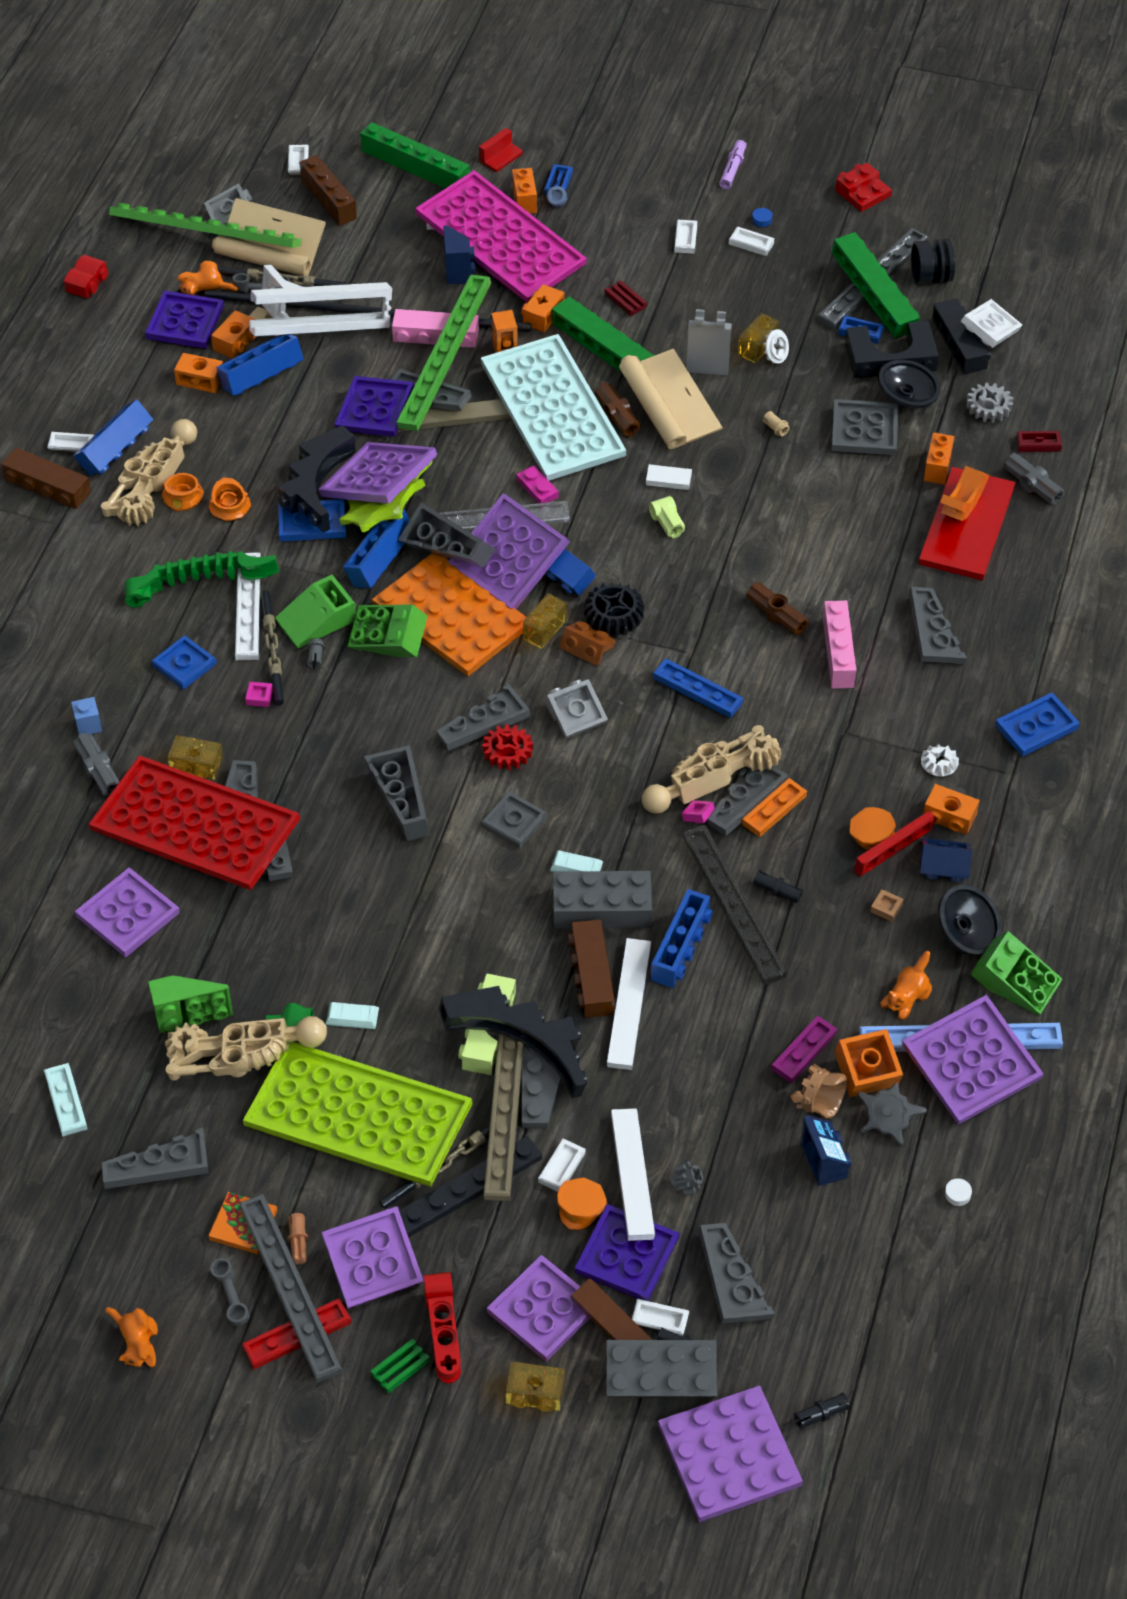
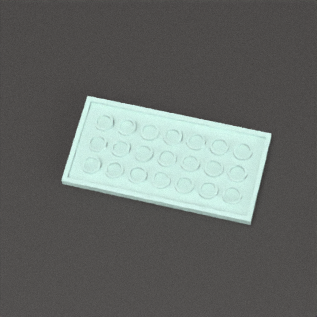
[481,334,626,481]

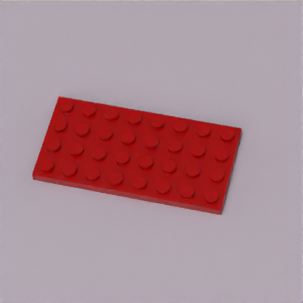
[88,755,300,890]

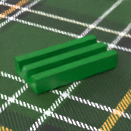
[371,1339,430,1394]

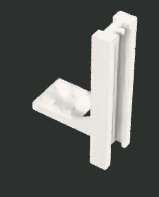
[249,265,392,336]

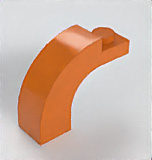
[940,466,989,521]

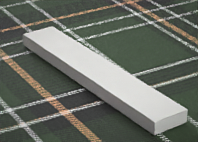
[235,553,261,660]
[607,938,651,1070]
[611,1109,655,1241]

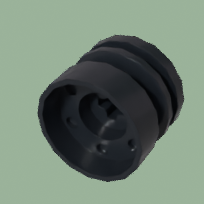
[911,239,955,285]

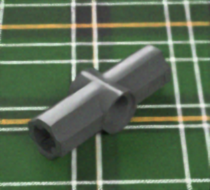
[1004,453,1065,505]
[73,733,119,796]

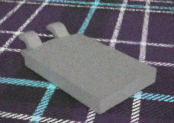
[686,309,732,376]

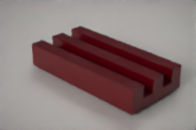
[605,280,647,316]
[1016,431,1062,452]

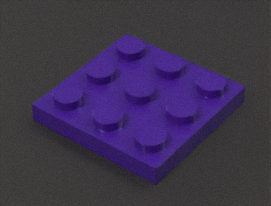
[145,291,224,349]
[334,376,415,437]
[575,1204,680,1301]

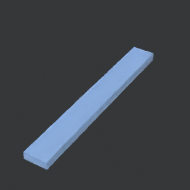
[859,1023,1063,1052]

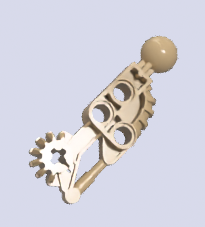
[101,419,197,526]
[641,725,781,814]
[165,1016,327,1080]

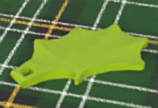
[339,461,432,532]

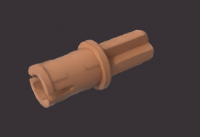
[287,1213,309,1265]

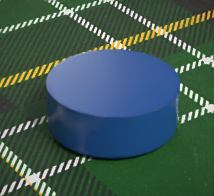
[752,208,773,227]

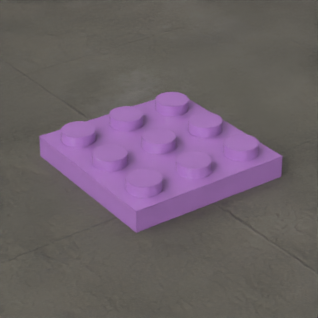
[75,868,180,958]
[322,1206,424,1309]
[487,1255,590,1362]

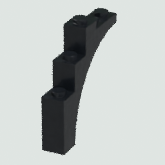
[277,425,356,533]
[438,986,587,1098]

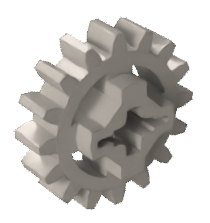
[966,383,1013,423]

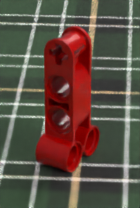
[423,1272,461,1383]

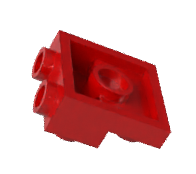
[835,163,892,212]

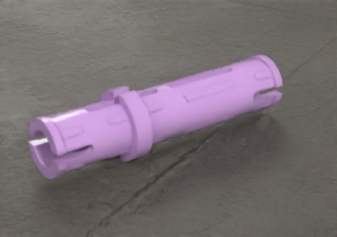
[719,140,747,189]

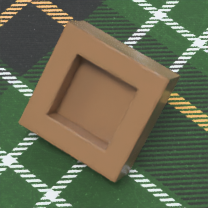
[870,890,904,922]

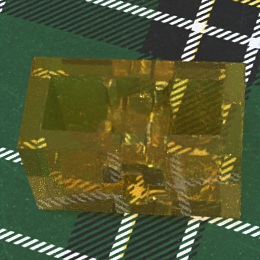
[738,313,779,363]
[523,593,567,649]
[168,735,223,780]
[506,1362,565,1412]

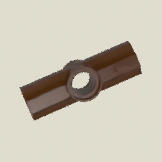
[595,382,640,438]
[746,581,809,635]

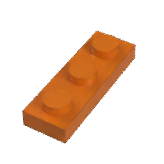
[742,778,807,838]

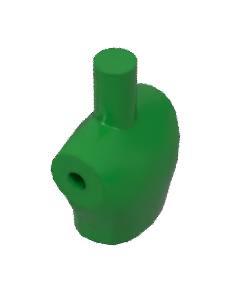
[266,1003,314,1027]

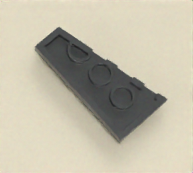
[391,368,472,411]
[909,587,967,664]
[437,683,531,751]
[225,760,258,798]
[708,766,788,836]
[522,1044,561,1128]
[102,1128,209,1189]
[698,1223,775,1324]

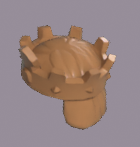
[791,1064,847,1119]

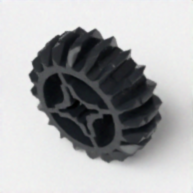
[584,582,645,637]

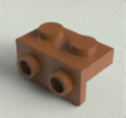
[559,622,616,666]

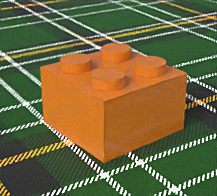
[834,1029,903,1097]

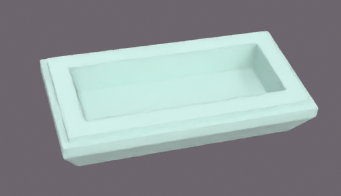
[550,851,603,872]
[326,1002,379,1029]

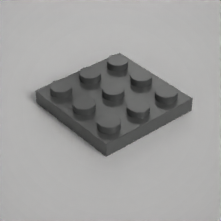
[832,399,898,455]

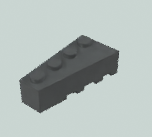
[398,502,495,568]
[364,745,430,841]

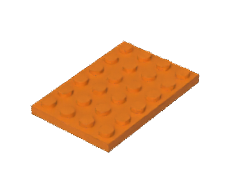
[372,554,531,676]

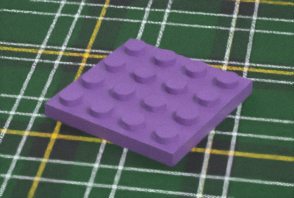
[318,442,437,504]
[448,493,570,609]
[902,995,1044,1125]
[658,1385,803,1522]

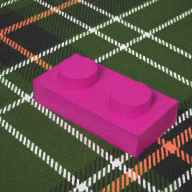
[516,466,559,506]

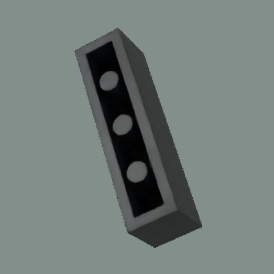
[932,298,991,374]

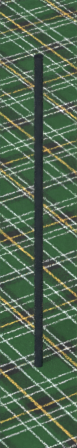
[205,290,532,332]

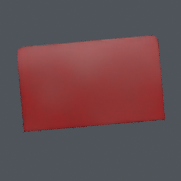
[479,128,523,172]

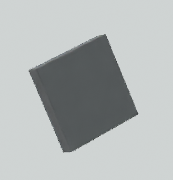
[481,791,547,849]

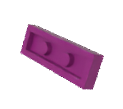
[771,1015,838,1084]

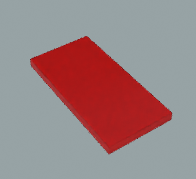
[918,467,1016,581]

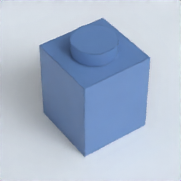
[71,697,102,735]

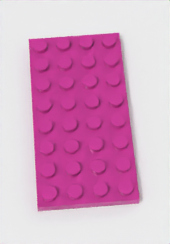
[415,170,587,303]

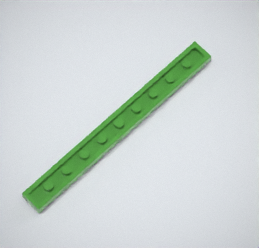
[109,203,301,248]
[397,275,491,431]

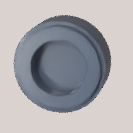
[547,186,567,208]

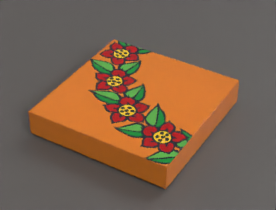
[209,1192,278,1255]

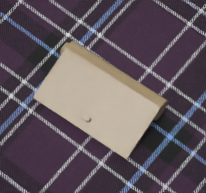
[212,198,326,276]
[619,348,723,449]

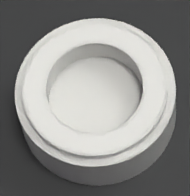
[945,1179,972,1206]

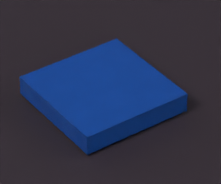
[151,635,217,690]

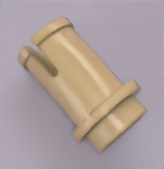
[763,411,789,436]

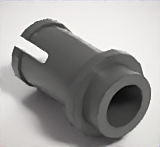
[307,638,325,669]

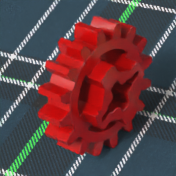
[482,724,533,771]

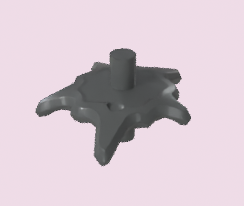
[857,1083,927,1145]

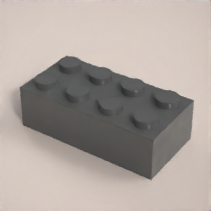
[553,871,652,928]
[606,1340,717,1397]

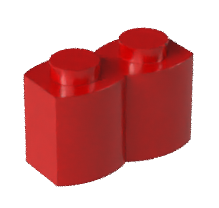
[64,255,108,299]

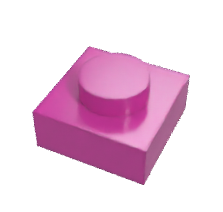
[245,682,273,707]
[681,800,715,823]

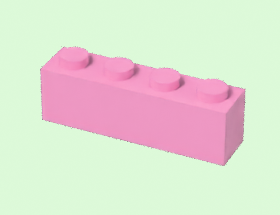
[392,309,479,348]
[823,600,856,688]

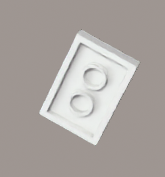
[961,299,1022,348]

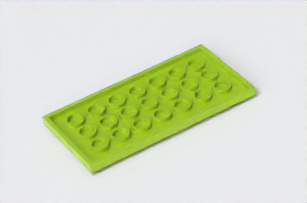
[243,1041,473,1187]

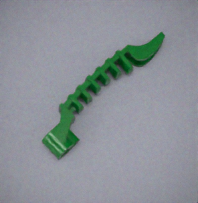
[124,551,279,608]

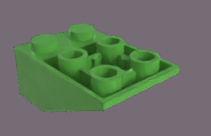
[275,575,356,649]
[348,604,428,657]
[970,931,1062,1015]
[148,975,233,1033]

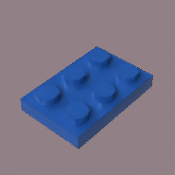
[278,499,346,541]
[995,692,1080,757]

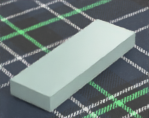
[44,1063,87,1136]

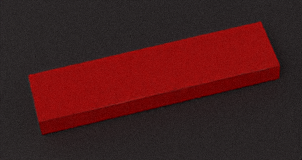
[854,811,934,877]
[242,1298,352,1369]

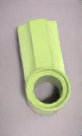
[649,496,685,538]

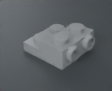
[204,183,252,225]
[545,679,608,739]

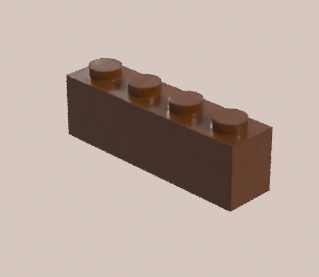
[299,155,357,226]
[1,447,91,509]
[567,919,615,1018]

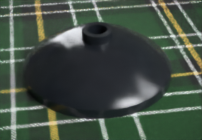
[878,360,941,408]
[937,885,1002,956]

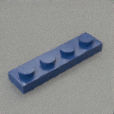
[653,658,743,718]

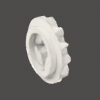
[763,330,789,363]
[921,743,959,776]

